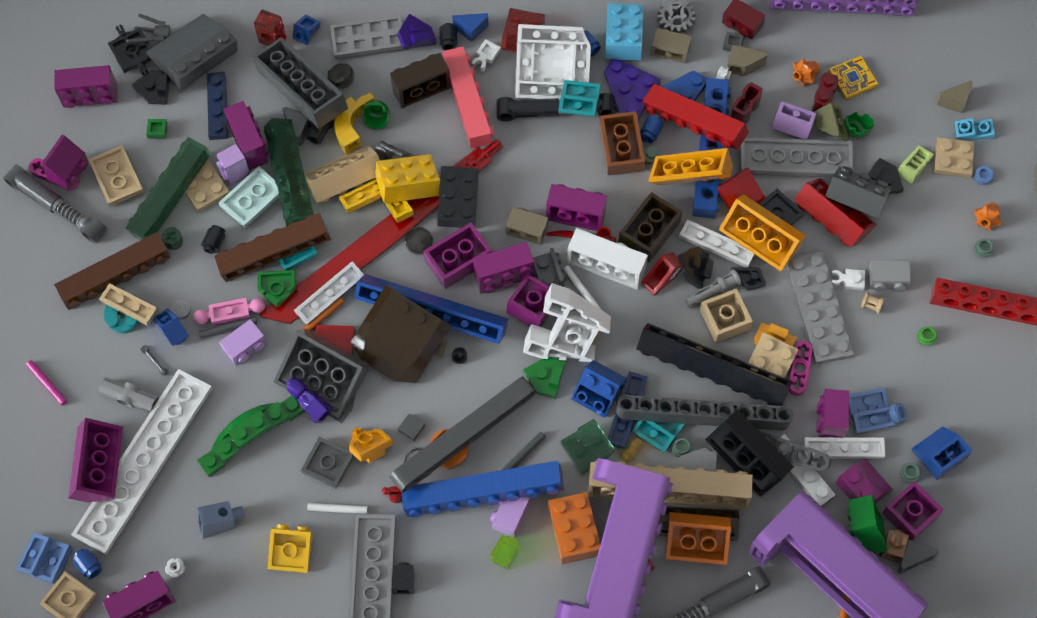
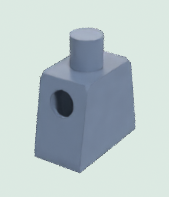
[197,501,245,539]

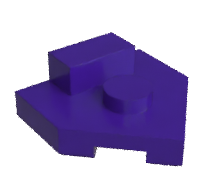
[397,14,437,49]

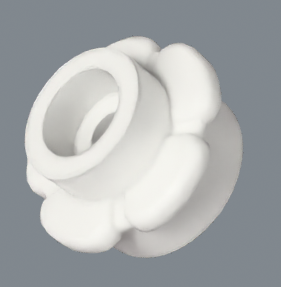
[716,66,731,80]
[165,558,185,578]

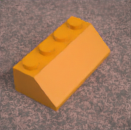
[649,148,733,185]
[719,195,806,271]

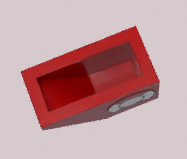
[641,252,684,295]

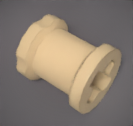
[860,291,885,314]

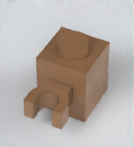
[880,529,909,563]

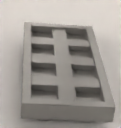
[330,15,403,59]

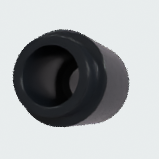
[439,23,458,51]
[201,225,226,254]

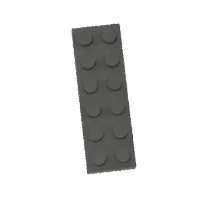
[252,37,348,129]

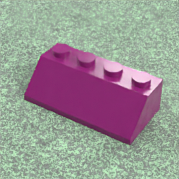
[68,418,123,503]

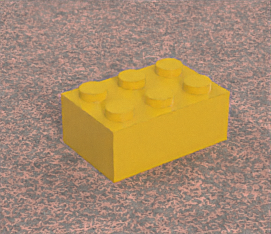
[375,154,440,203]

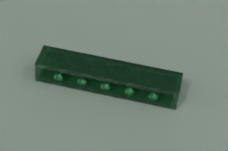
[264,118,313,226]
[125,137,211,240]

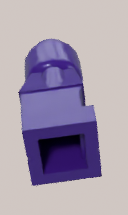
[285,376,333,423]

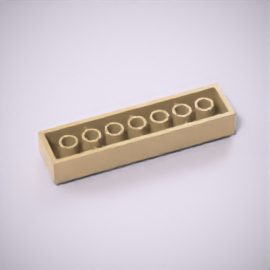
[588,460,753,510]

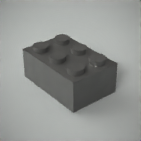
[825,166,891,218]

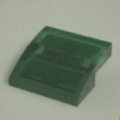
[560,419,615,475]

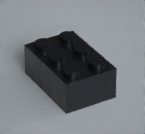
[437,166,479,228]

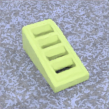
[898,145,934,184]

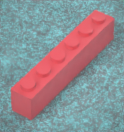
[442,46,494,149]

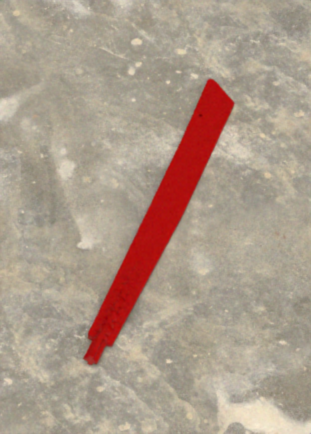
[260,139,503,324]

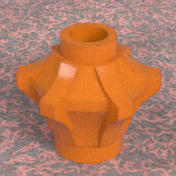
[793,59,820,87]
[973,202,1002,231]

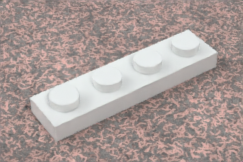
[679,220,755,267]
[294,261,364,325]
[779,434,836,507]
[804,437,885,459]

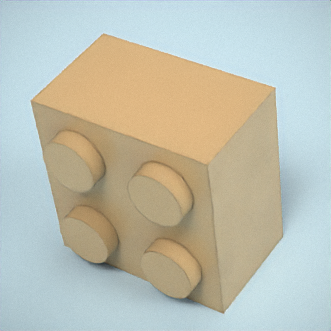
[700,289,753,344]

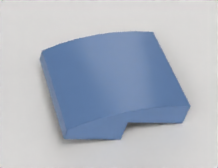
[849,387,895,433]
[16,533,73,584]

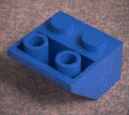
[571,360,627,418]
[911,426,972,480]

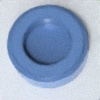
[974,166,994,185]
[889,403,906,424]

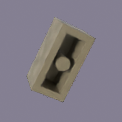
[651,28,692,63]
[505,207,548,245]

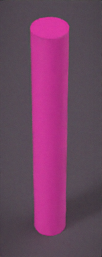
[26,360,67,405]

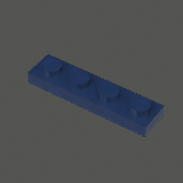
[207,72,228,140]
[606,371,648,450]

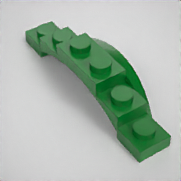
[197,395,305,477]

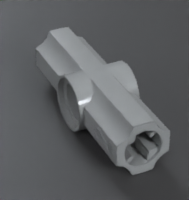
[98,377,159,413]

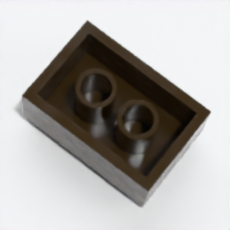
[390,53,451,109]
[618,192,683,263]

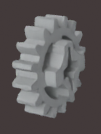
[657,0,696,34]

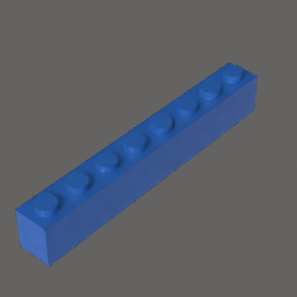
[354,274,509,344]
[402,461,564,518]

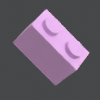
[772,101,816,140]
[216,144,250,185]
[219,319,267,365]
[490,497,530,538]

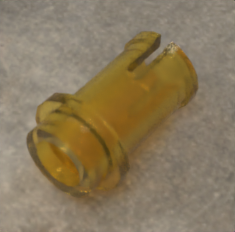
[620,437,644,463]

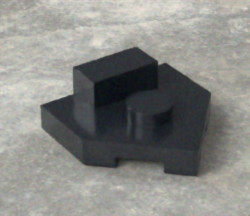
[132,69,170,105]
[868,158,904,194]
[678,246,714,289]

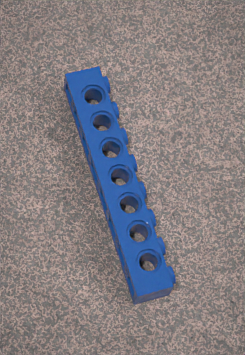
[692,78,731,219]

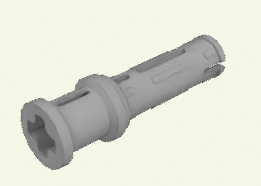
[684,269,741,308]

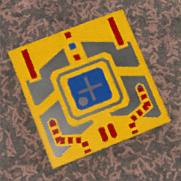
[828,55,878,100]

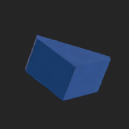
[452,13,489,42]

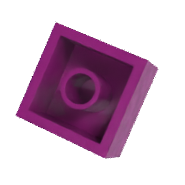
[816,389,849,438]
[882,481,944,541]

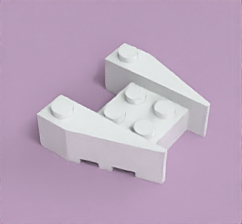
[523,283,611,362]

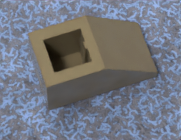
[727,45,768,76]

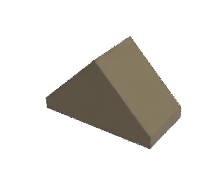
[936,80,973,113]

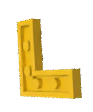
[339,179,414,223]

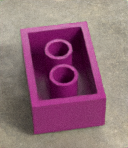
[54,65,118,108]
[223,101,270,170]
[546,184,607,231]
[423,223,492,289]
[472,242,535,294]
[102,570,176,618]

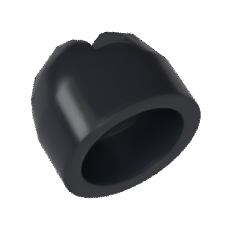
[452,347,467,364]

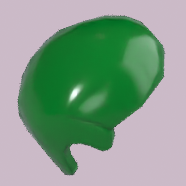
[362,100,390,130]
[844,112,874,138]

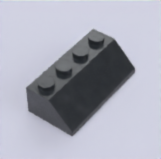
[705,409,794,497]

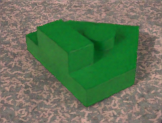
[258,270,297,308]
[523,357,566,399]

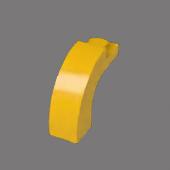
[334,92,375,155]

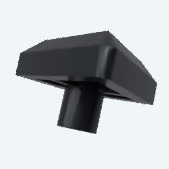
[731,267,766,291]

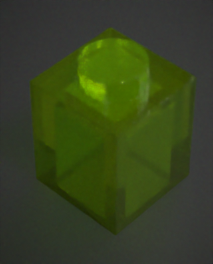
[490,535,520,570]

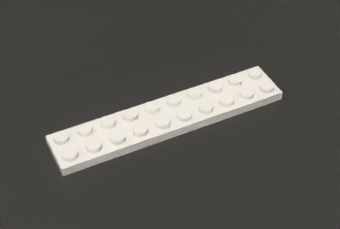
[71,369,213,555]

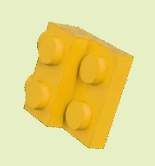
[267,524,313,573]

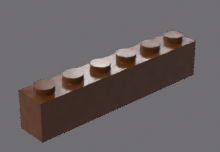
[214,213,331,282]
[54,232,171,310]

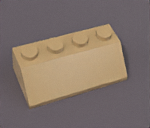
[301,145,380,203]

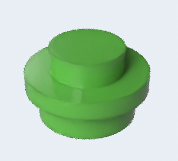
[917,326,937,346]

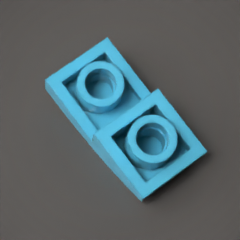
[954,118,995,140]

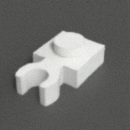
[472,39,501,72]
[831,269,865,291]

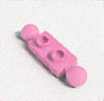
[193,298,265,325]

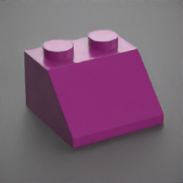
[42,134,88,191]
[506,274,550,327]
[836,459,893,503]

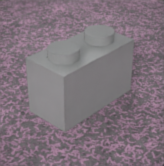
[868,260,911,291]

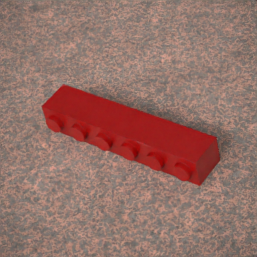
[642,84,749,150]

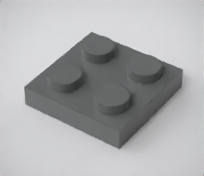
[301,436,354,489]

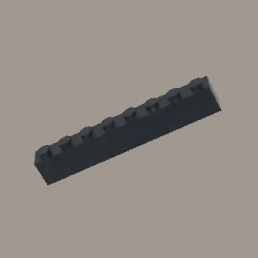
[636,323,793,406]

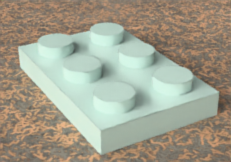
[219,166,285,228]

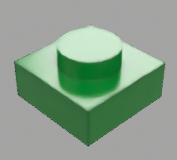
[146,119,168,139]

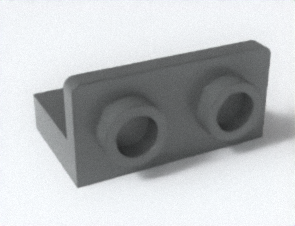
[533,248,567,287]

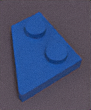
[662,70,707,101]

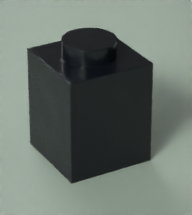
[392,562,414,594]

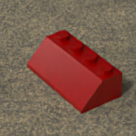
[794,178,877,247]

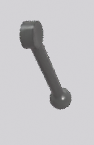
[141,345,168,376]

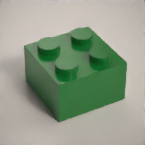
[846,494,888,554]

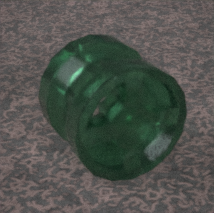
[162,227,183,250]

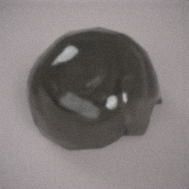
[327,63,354,90]
[404,227,433,255]

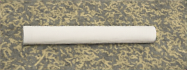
[564,265,601,309]
[307,503,368,514]

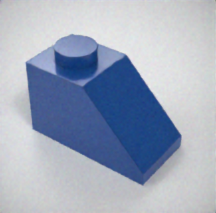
[153,308,189,346]

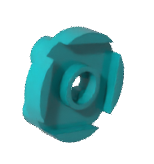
[104,305,141,334]

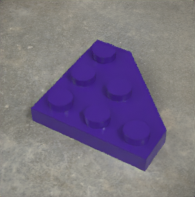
[604,59,661,121]

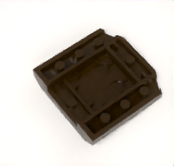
[351,285,452,383]

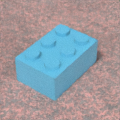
[605,3,643,61]

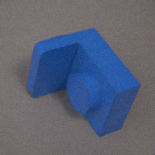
[292,15,321,45]

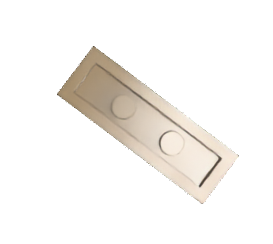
[99,283,159,326]

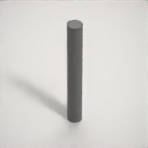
[199,317,257,338]
[502,431,546,470]

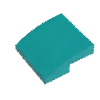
[558,80,601,117]
[632,408,686,453]

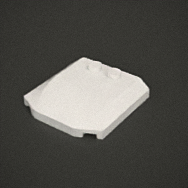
[515,24,591,100]

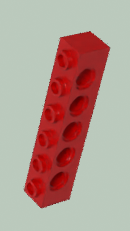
[930,278,1037,326]

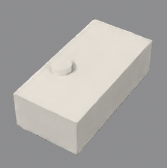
[567,228,648,290]

